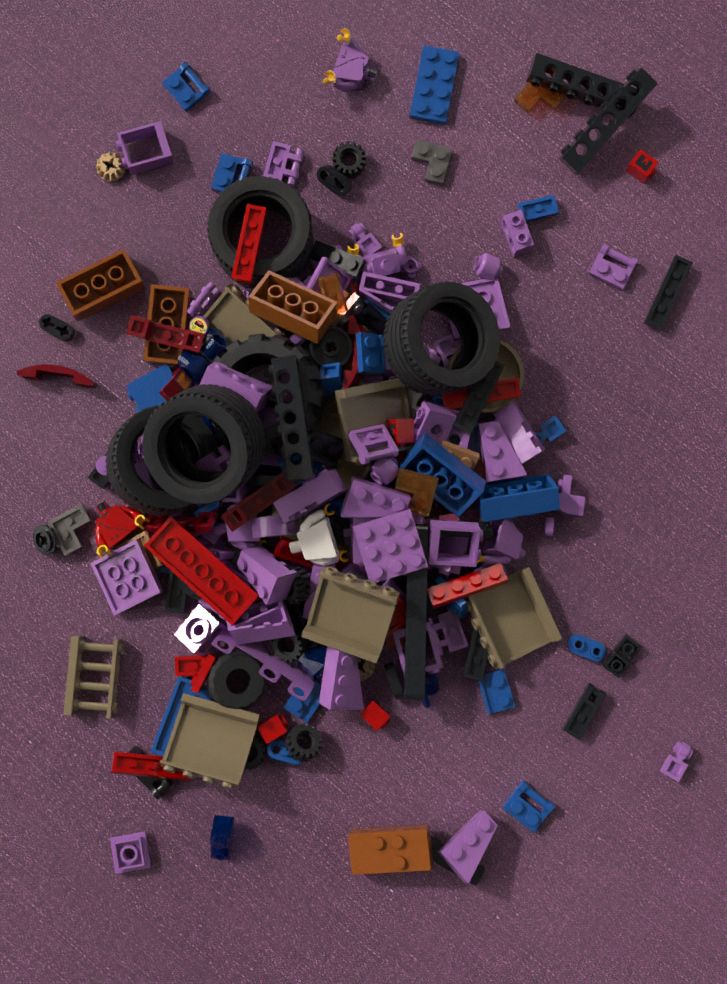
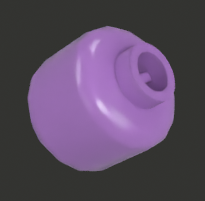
[473,253,503,280]
[370,457,399,485]

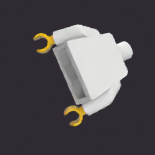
[289,504,348,566]

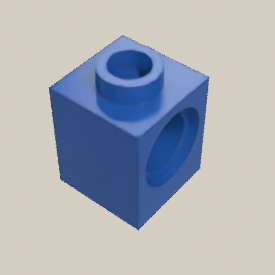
[320,362,344,396]

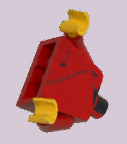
[95,501,150,559]

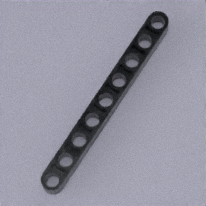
[404,523,428,701]

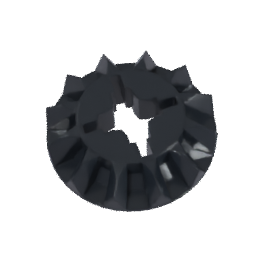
[33,524,59,555]

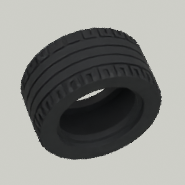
[207,176,314,289]
[383,281,500,396]
[142,384,266,504]
[105,405,220,516]

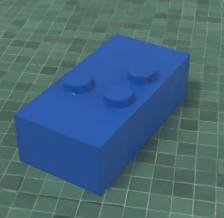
[398,433,486,517]
[475,474,560,522]

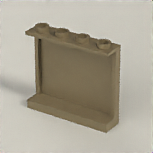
[201,284,288,363]
[334,378,415,465]
[301,567,400,663]
[463,567,562,669]
[160,693,260,790]

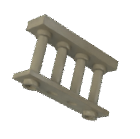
[63,635,124,719]

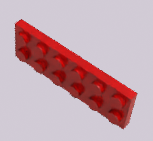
[144,516,259,625]

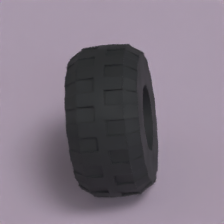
[207,651,267,710]

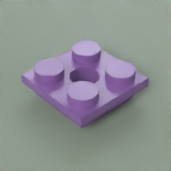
[110,831,151,874]

